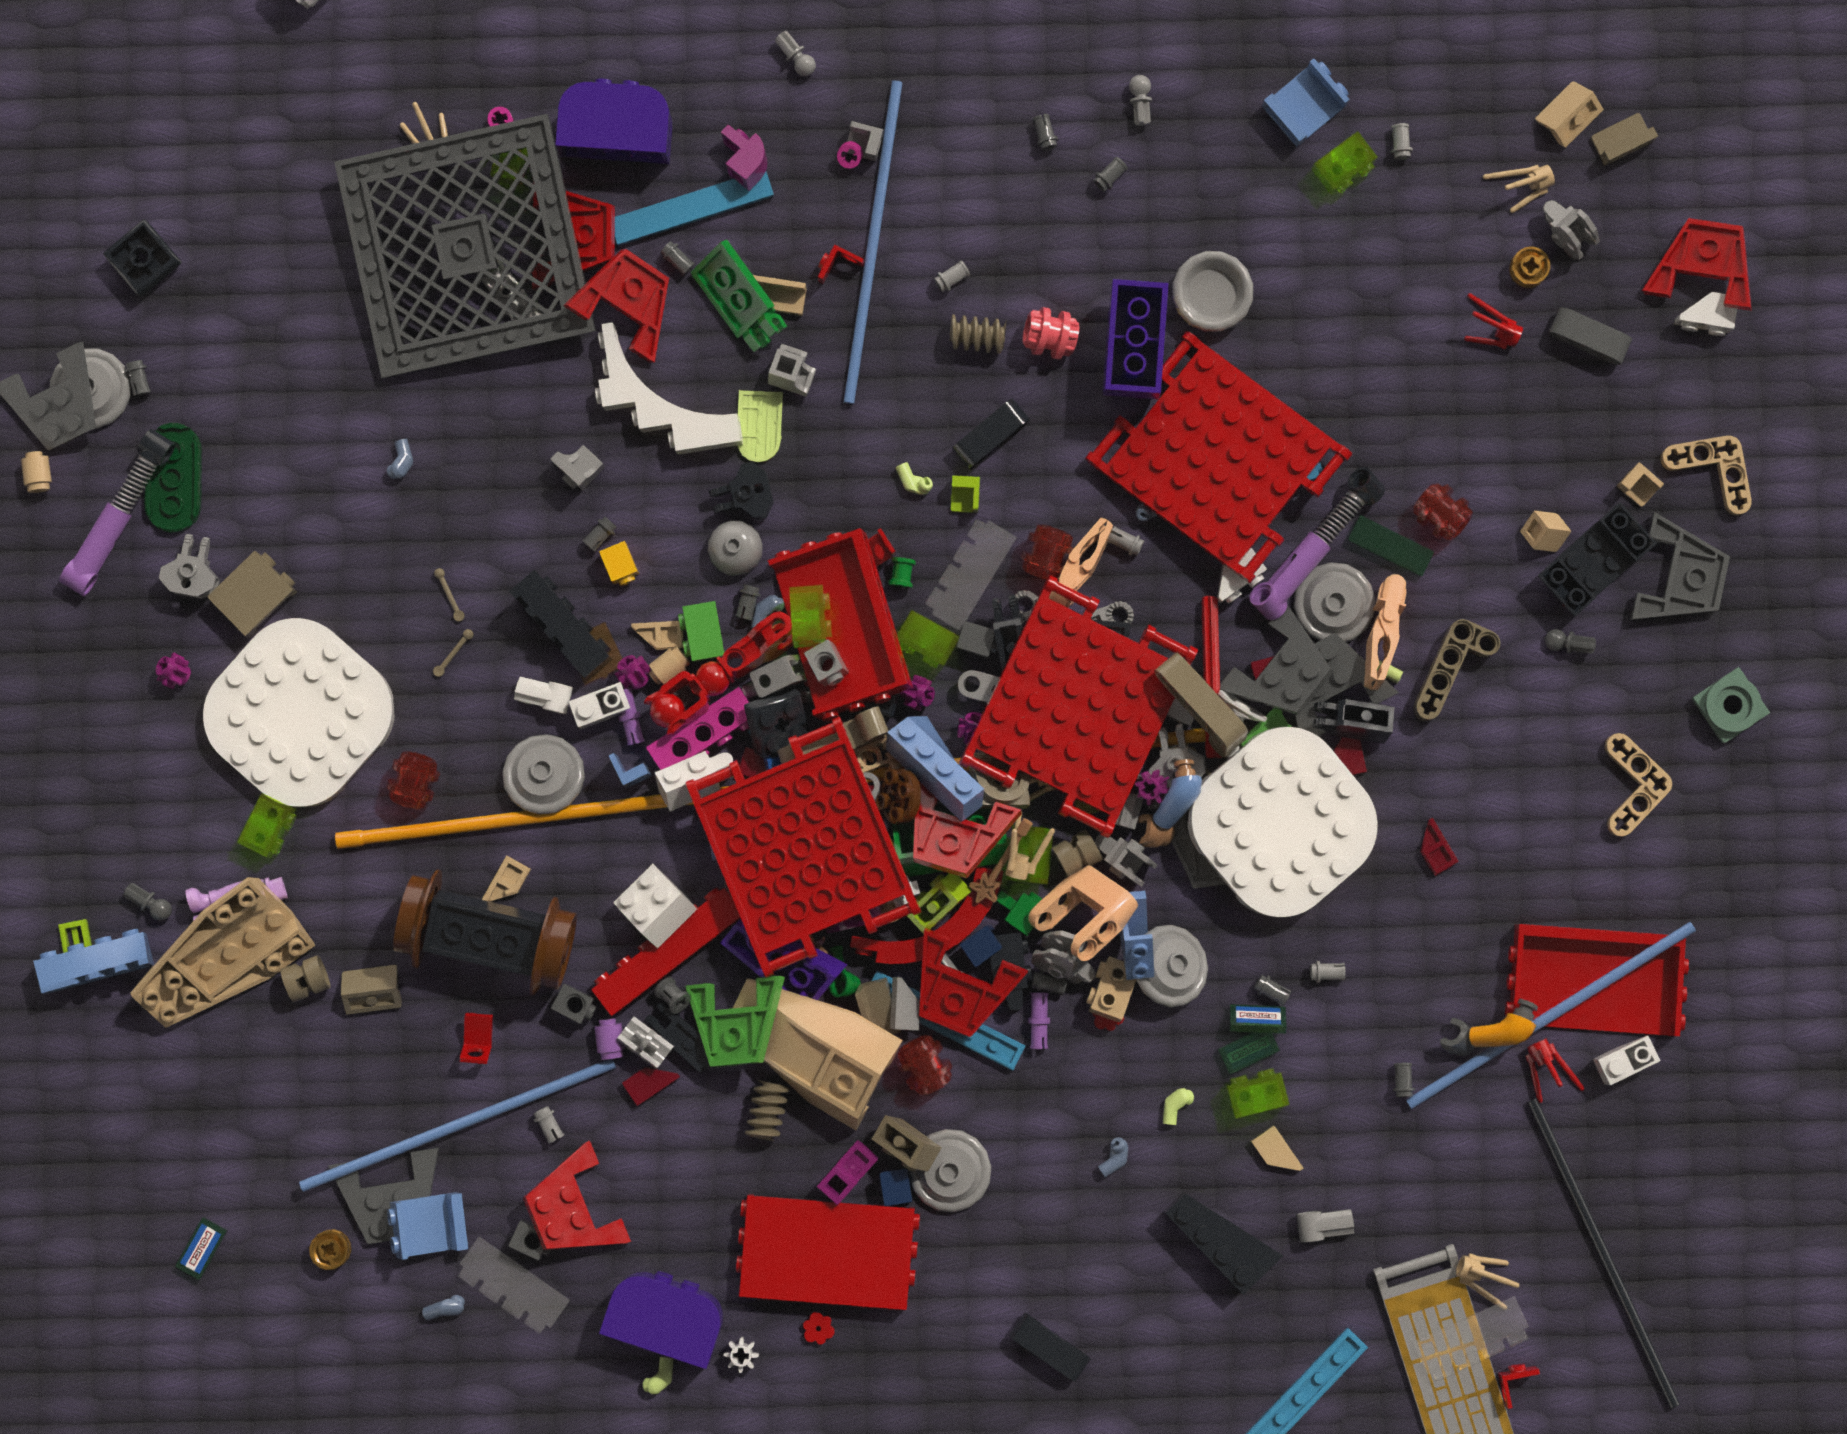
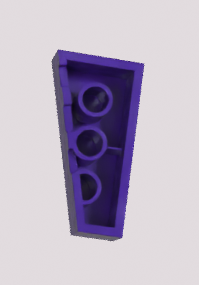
[721,919,848,1001]

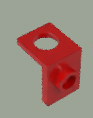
[818,244,864,284]
[868,528,896,566]
[460,1013,493,1064]
[1498,1364,1540,1409]

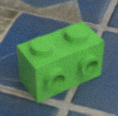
[678,601,724,663]

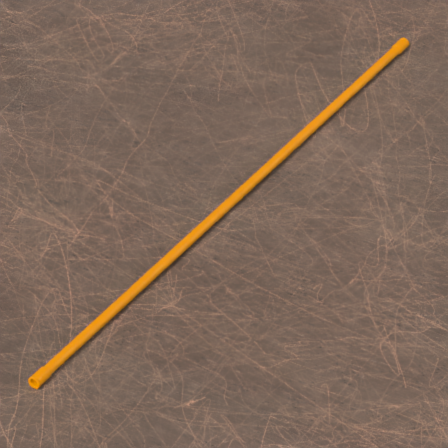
[335,728,1205,849]

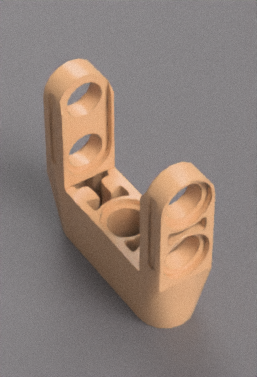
[1028,865,1138,961]

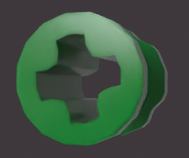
[888,557,916,588]

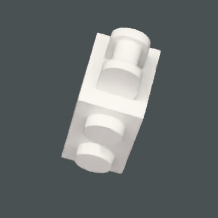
[655,751,733,811]

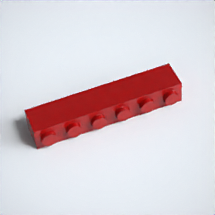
[591,887,741,1016]

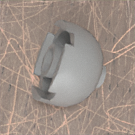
[708,521,763,576]

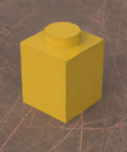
[599,541,639,586]

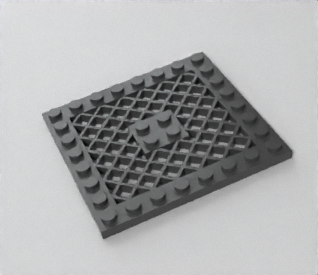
[334,114,596,378]

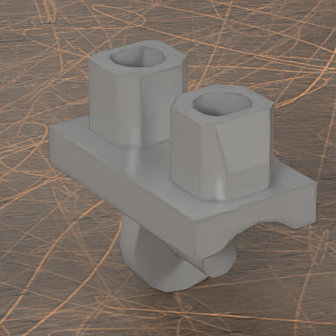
[617,1017,674,1069]

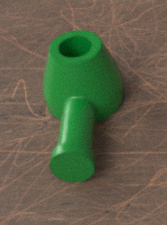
[829,946,861,998]

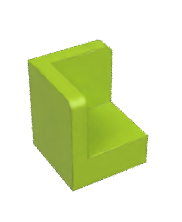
[951,475,980,513]

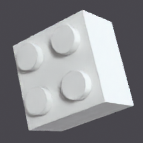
[613,864,697,948]

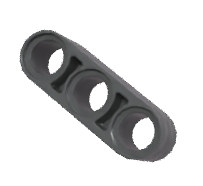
[1548,307,1632,365]

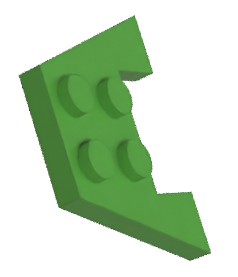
[685,976,785,1067]

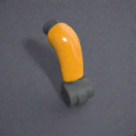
[1440,999,1538,1056]

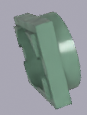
[1691,667,1770,744]

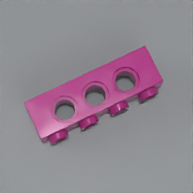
[646,687,749,770]

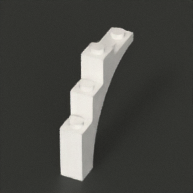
[595,323,743,454]

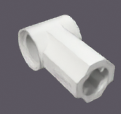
[514,677,573,714]

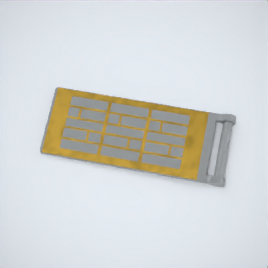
[1373,1244,1514,1434]

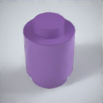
[594,1018,625,1060]

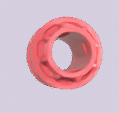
[1023,307,1079,360]

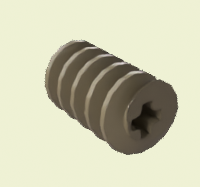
[949,314,1007,354]
[745,1080,790,1141]

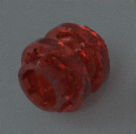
[1413,483,1473,540]
[1020,524,1075,581]
[386,751,440,809]
[897,1035,953,1095]

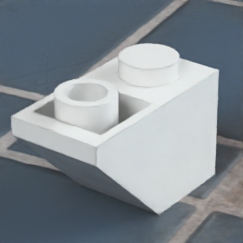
[1674,292,1737,336]
[1217,548,1267,604]
[568,682,630,729]
[1592,1036,1660,1085]

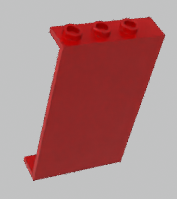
[768,528,913,721]
[1505,924,1689,1036]
[736,1194,920,1310]

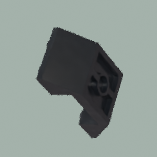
[1538,502,1657,617]

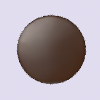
[875,769,921,825]

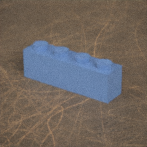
[886,716,984,822]
[33,929,154,994]

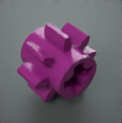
[156,653,191,689]
[615,655,651,689]
[900,675,935,711]
[957,712,982,745]
[1135,769,1170,805]

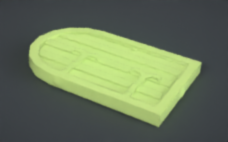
[738,390,783,463]

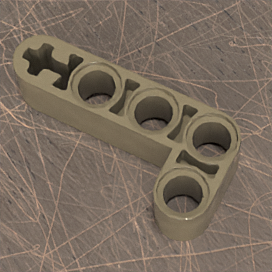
[1413,619,1500,721]
[1154,653,1248,758]
[777,706,889,764]

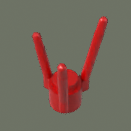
[1464,293,1523,349]
[1525,1038,1585,1103]

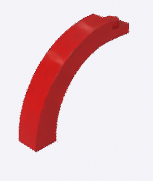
[850,867,1004,964]

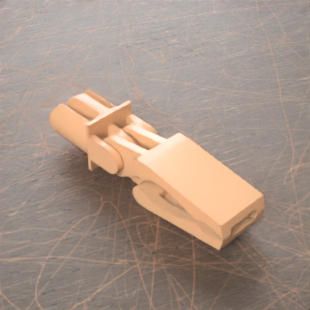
[1049,518,1113,608]
[1364,575,1406,690]

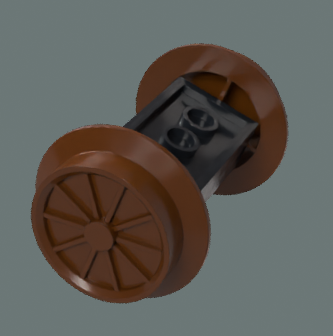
[393,869,577,996]

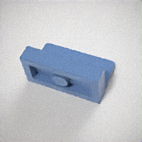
[609,753,652,788]

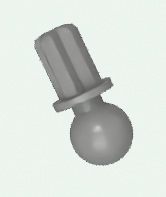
[775,31,816,76]
[1129,75,1152,126]

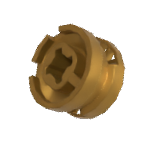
[1509,247,1550,288]
[309,1229,351,1270]

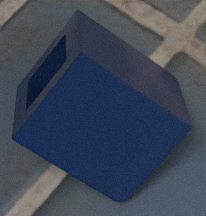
[960,925,1002,967]
[880,1168,912,1206]

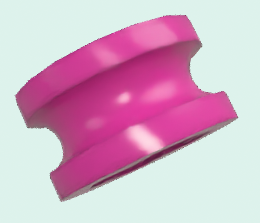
[487,107,513,127]
[837,141,863,169]

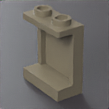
[207,551,297,638]

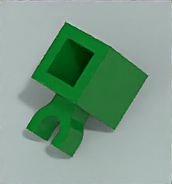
[996,890,1042,936]

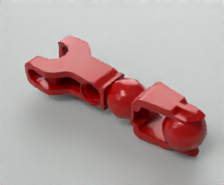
[644,611,795,735]

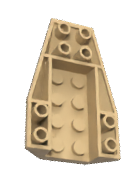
[131,877,315,1028]
[733,978,903,1130]

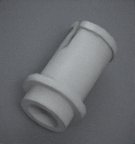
[1391,123,1413,160]
[934,261,970,292]
[1107,526,1144,556]
[1310,961,1345,983]
[534,1106,564,1144]

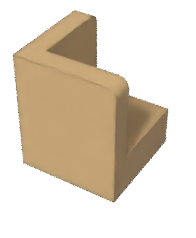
[1617,462,1664,507]
[1520,510,1571,552]

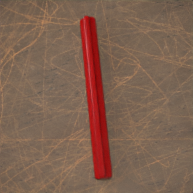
[1201,596,1221,759]

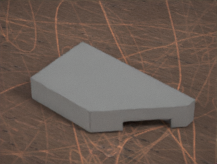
[890,977,920,1030]

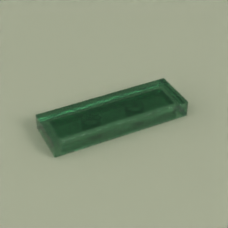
[1347,515,1434,577]

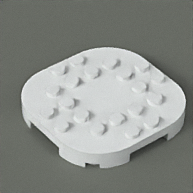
[203,618,395,807]
[1187,727,1377,917]

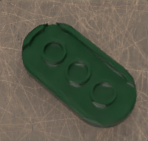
[145,423,202,533]

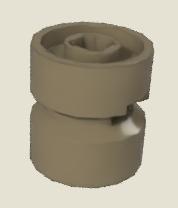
[1052,829,1103,877]
[281,955,331,1002]

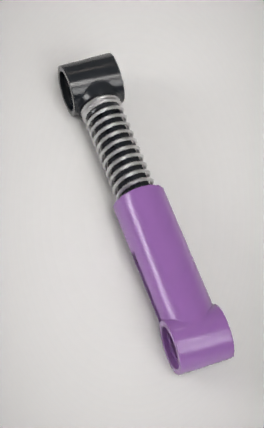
[59,429,176,597]
[1250,467,1385,620]

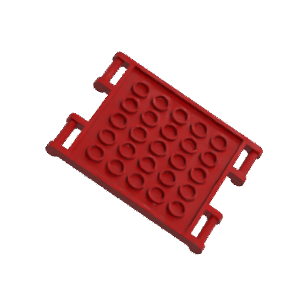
[1085,331,1353,583]
[959,575,1198,838]
[685,716,921,978]

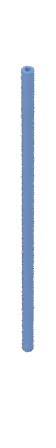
[843,81,902,404]
[1406,922,1696,1109]
[299,1059,616,1192]

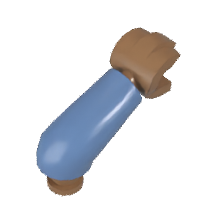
[1138,759,1202,848]

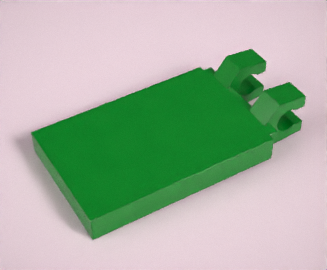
[690,240,787,352]

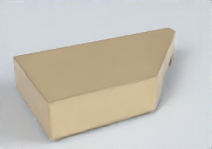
[631,621,684,650]
[482,856,531,902]
[1251,1125,1304,1171]

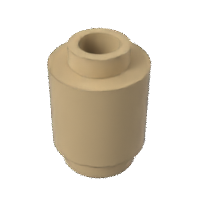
[21,451,52,493]
[649,646,691,685]

